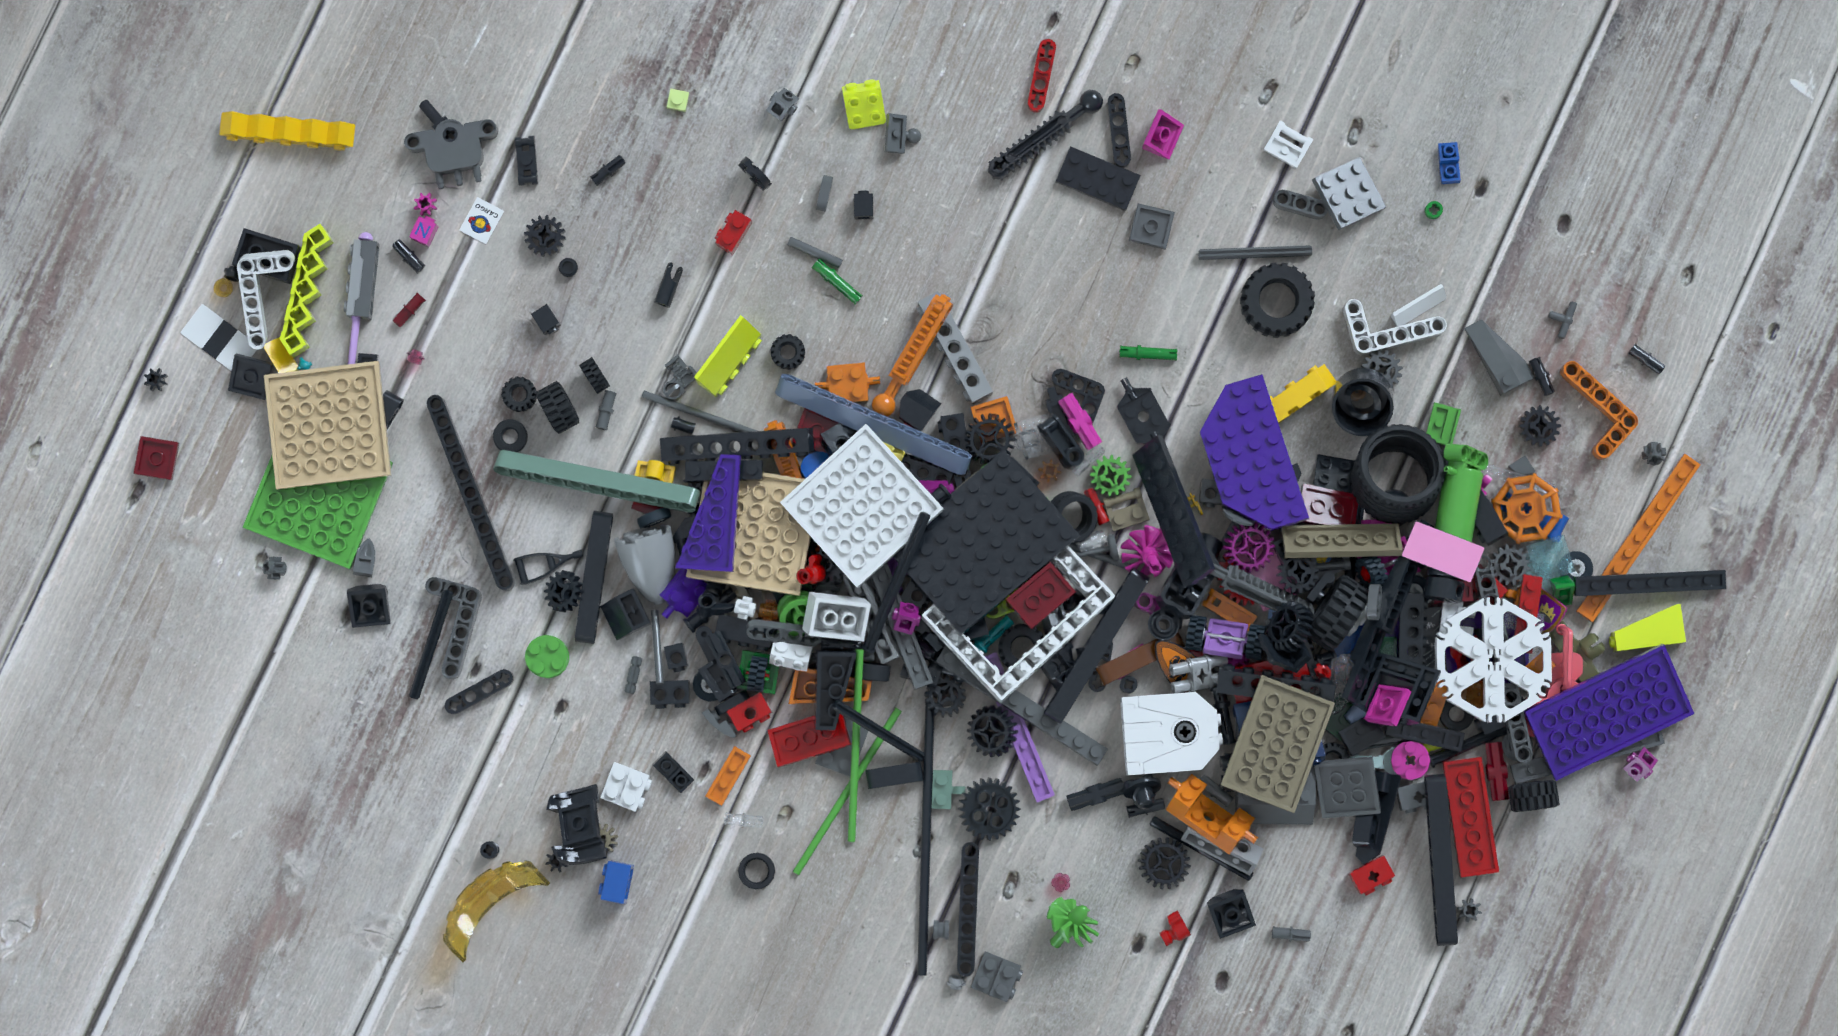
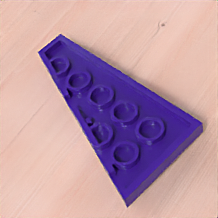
[675,454,741,572]

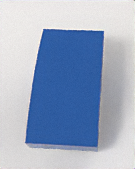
[1438,142,1461,185]

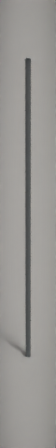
[642,390,1131,569]

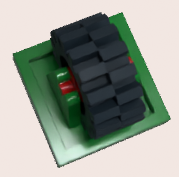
[737,650,779,694]

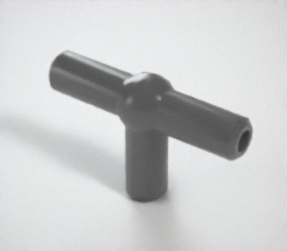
[1548,301,1577,339]

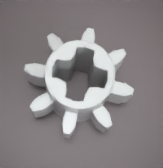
[734,596,757,620]

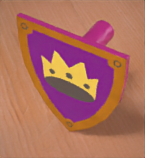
[1536,588,1567,634]

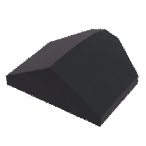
[899,389,942,432]

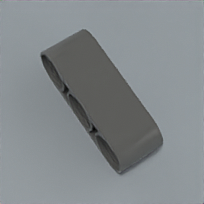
[1273,189,1328,220]

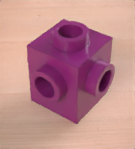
[892,601,921,635]
[1623,747,1658,782]

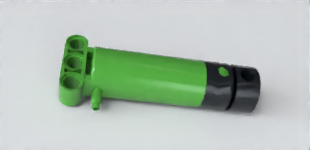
[1423,444,1488,604]

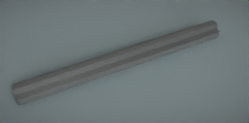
[1198,245,1312,260]

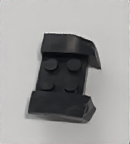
[546,784,607,865]

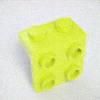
[842,79,886,129]

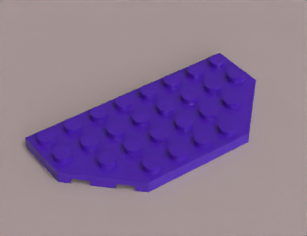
[1200,374,1309,530]

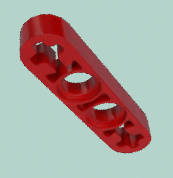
[1028,39,1056,112]

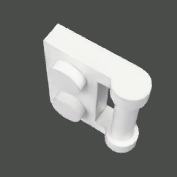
[1263,121,1313,169]

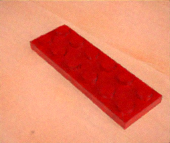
[1442,757,1499,878]

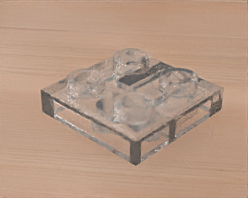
[1014,413,1053,460]

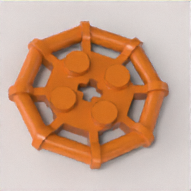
[1491,473,1563,544]

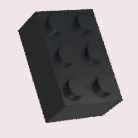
[232,228,301,284]

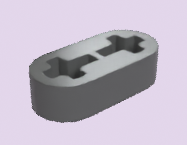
[816,175,833,212]
[1367,584,1382,620]

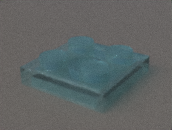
[1526,534,1576,581]

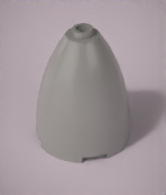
[614,525,675,605]

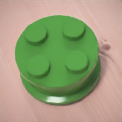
[777,590,809,636]
[525,635,569,678]

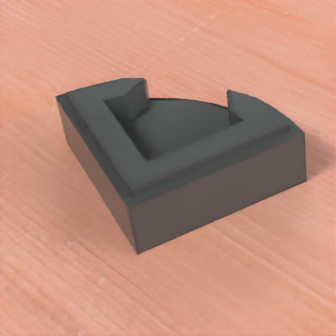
[1508,456,1535,475]

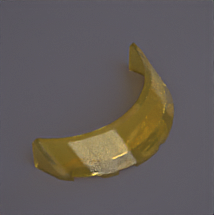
[443,860,550,962]

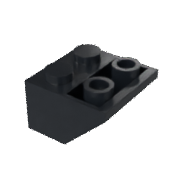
[600,588,651,641]

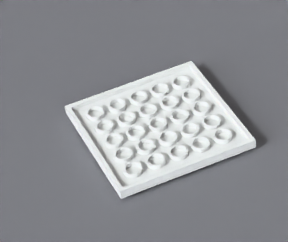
[780,424,944,588]

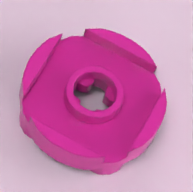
[1391,741,1430,780]

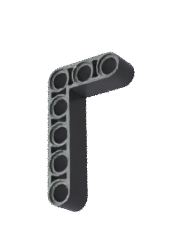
[425,577,482,679]

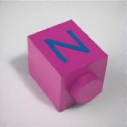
[409,215,438,247]

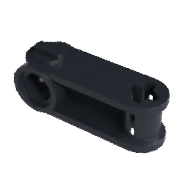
[1037,413,1084,469]

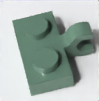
[932,770,966,809]

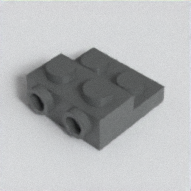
[971,951,1023,1002]

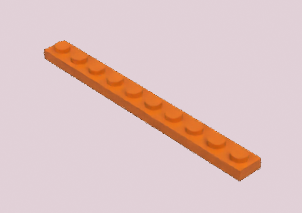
[1576,454,1701,622]

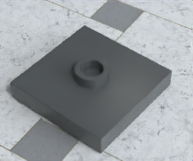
[1129,203,1175,250]

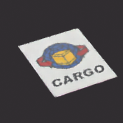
[460,197,504,244]

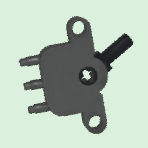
[404,100,498,189]

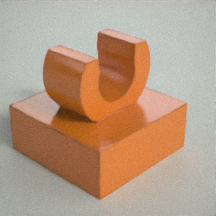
[1505,586,1521,607]

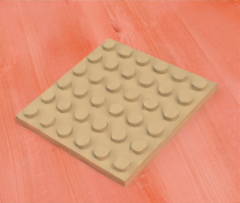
[264,361,392,490]
[686,472,811,596]

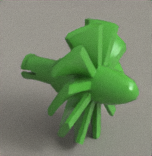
[1046,897,1099,948]

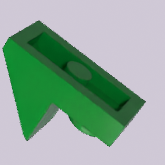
[1550,576,1575,606]

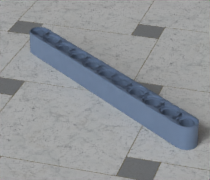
[775,374,972,475]

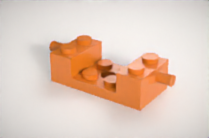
[1166,774,1258,855]

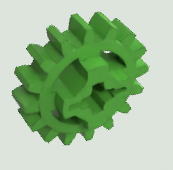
[1090,455,1132,497]

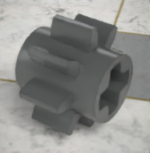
[1642,442,1666,466]
[262,556,287,580]
[1457,898,1482,922]

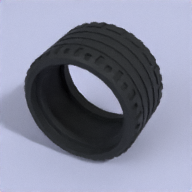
[1350,424,1446,524]

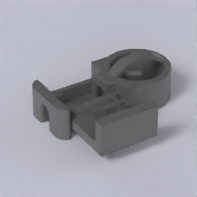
[663,354,697,400]

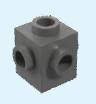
[767,88,799,121]

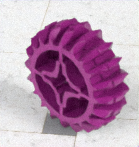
[1222,522,1275,573]

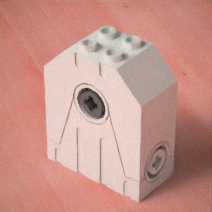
[1120,692,1223,775]

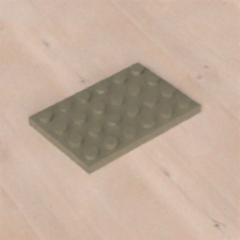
[1220,675,1335,813]

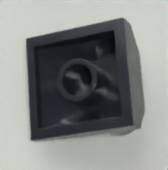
[347,584,391,628]
[1207,889,1256,939]

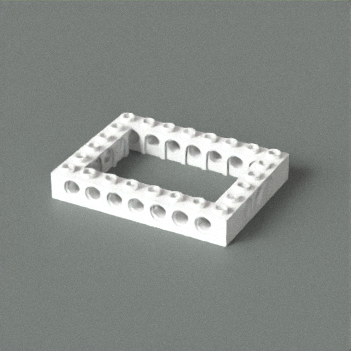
[921,547,1115,704]

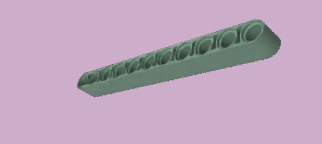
[493,450,700,512]

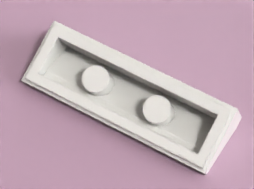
[1391,284,1446,327]

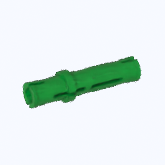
[812,259,863,305]
[1119,345,1178,361]

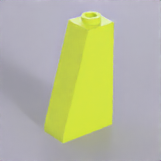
[1609,604,1686,652]

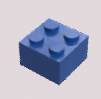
[598,860,634,904]

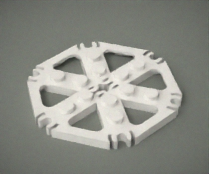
[1435,597,1552,723]

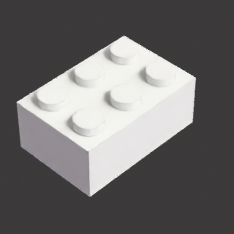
[802,592,871,641]

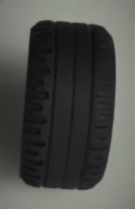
[1051,491,1098,543]

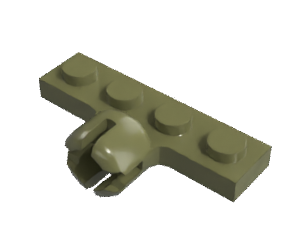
[1549,619,1605,682]

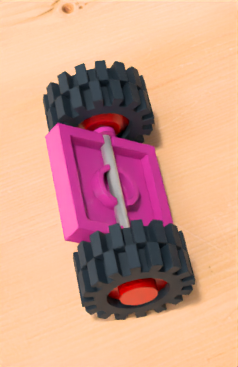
[1355,536,1427,590]

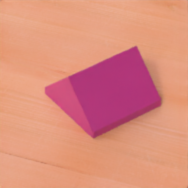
[1142,109,1184,160]

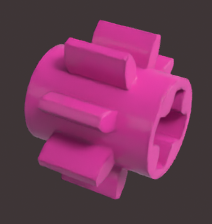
[414,193,437,216]

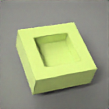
[667,89,689,112]

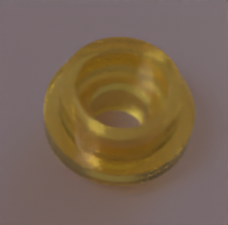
[214,278,233,298]

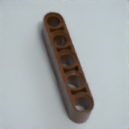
[1095,632,1185,685]

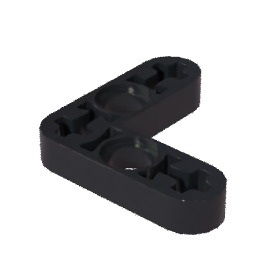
[1051,369,1105,425]

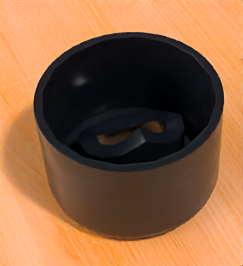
[1332,368,1394,436]

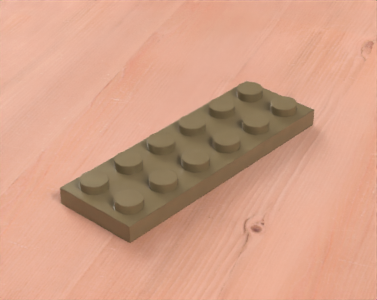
[1282,524,1403,558]

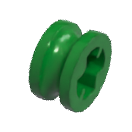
[1424,201,1443,219]

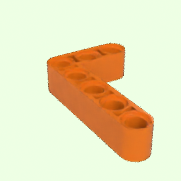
[1560,361,1638,460]

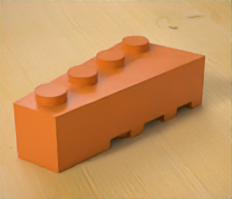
[788,667,873,704]

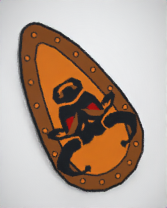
[1155,640,1198,693]

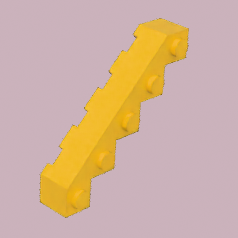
[219,111,355,151]
[1270,364,1337,423]

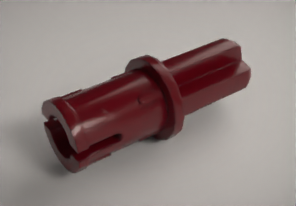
[393,293,426,327]

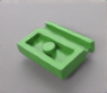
[1426,402,1461,445]

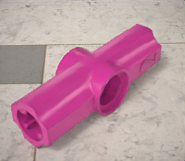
[1058,393,1102,451]

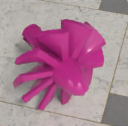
[1121,525,1173,577]

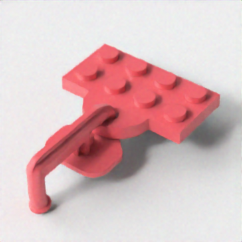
[1525,624,1583,737]

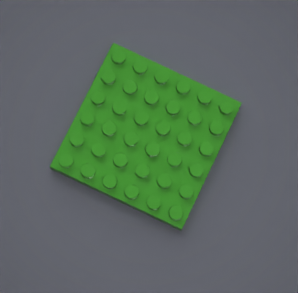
[242,455,393,569]

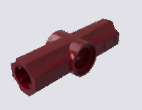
[1484,742,1509,801]

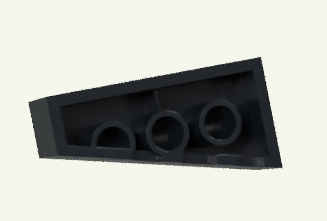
[814,650,857,730]

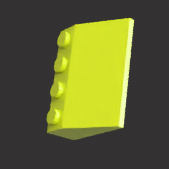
[694,315,762,397]

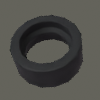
[853,662,891,682]
[738,852,775,890]

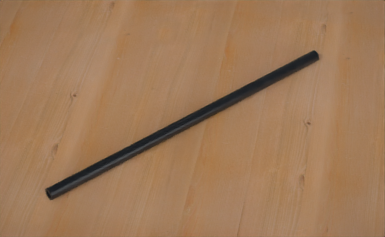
[917,704,935,976]

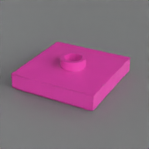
[1364,684,1411,727]

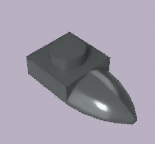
[353,538,375,577]

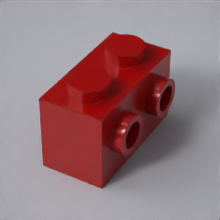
[715,210,752,255]

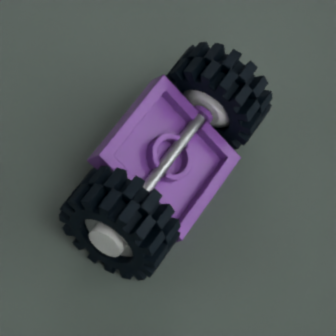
[1186,615,1266,661]

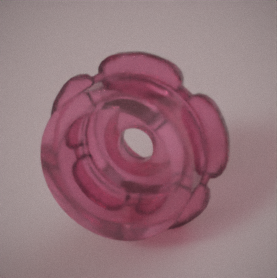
[407,349,425,365]
[1051,873,1070,892]

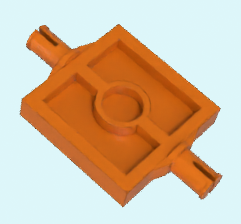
[815,362,880,402]

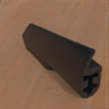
[1352,771,1401,865]

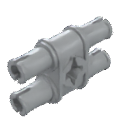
[1169,654,1228,693]

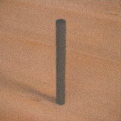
[651,610,664,685]

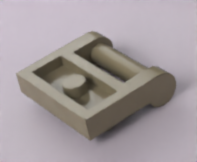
[1102,487,1150,532]

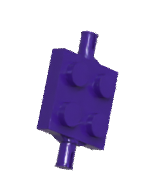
[659,569,707,619]

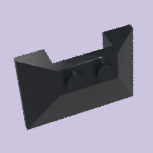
[1348,652,1441,726]

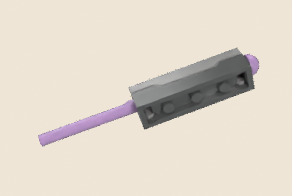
[344,232,380,365]

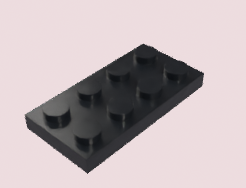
[1056,146,1141,211]

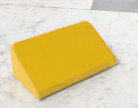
[263,337,299,373]

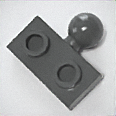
[884,113,921,154]

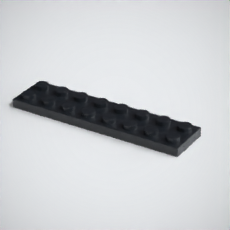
[1132,435,1215,589]

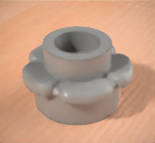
[947,975,966,990]

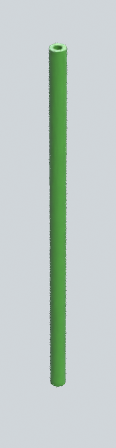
[848,649,864,842]
[793,707,902,875]

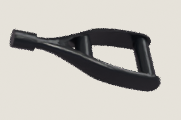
[513,549,584,585]

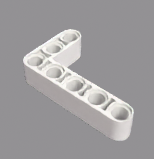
[237,250,295,350]
[1343,299,1447,355]

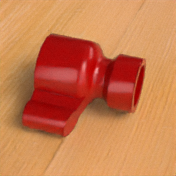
[796,554,826,584]
[1159,910,1191,947]

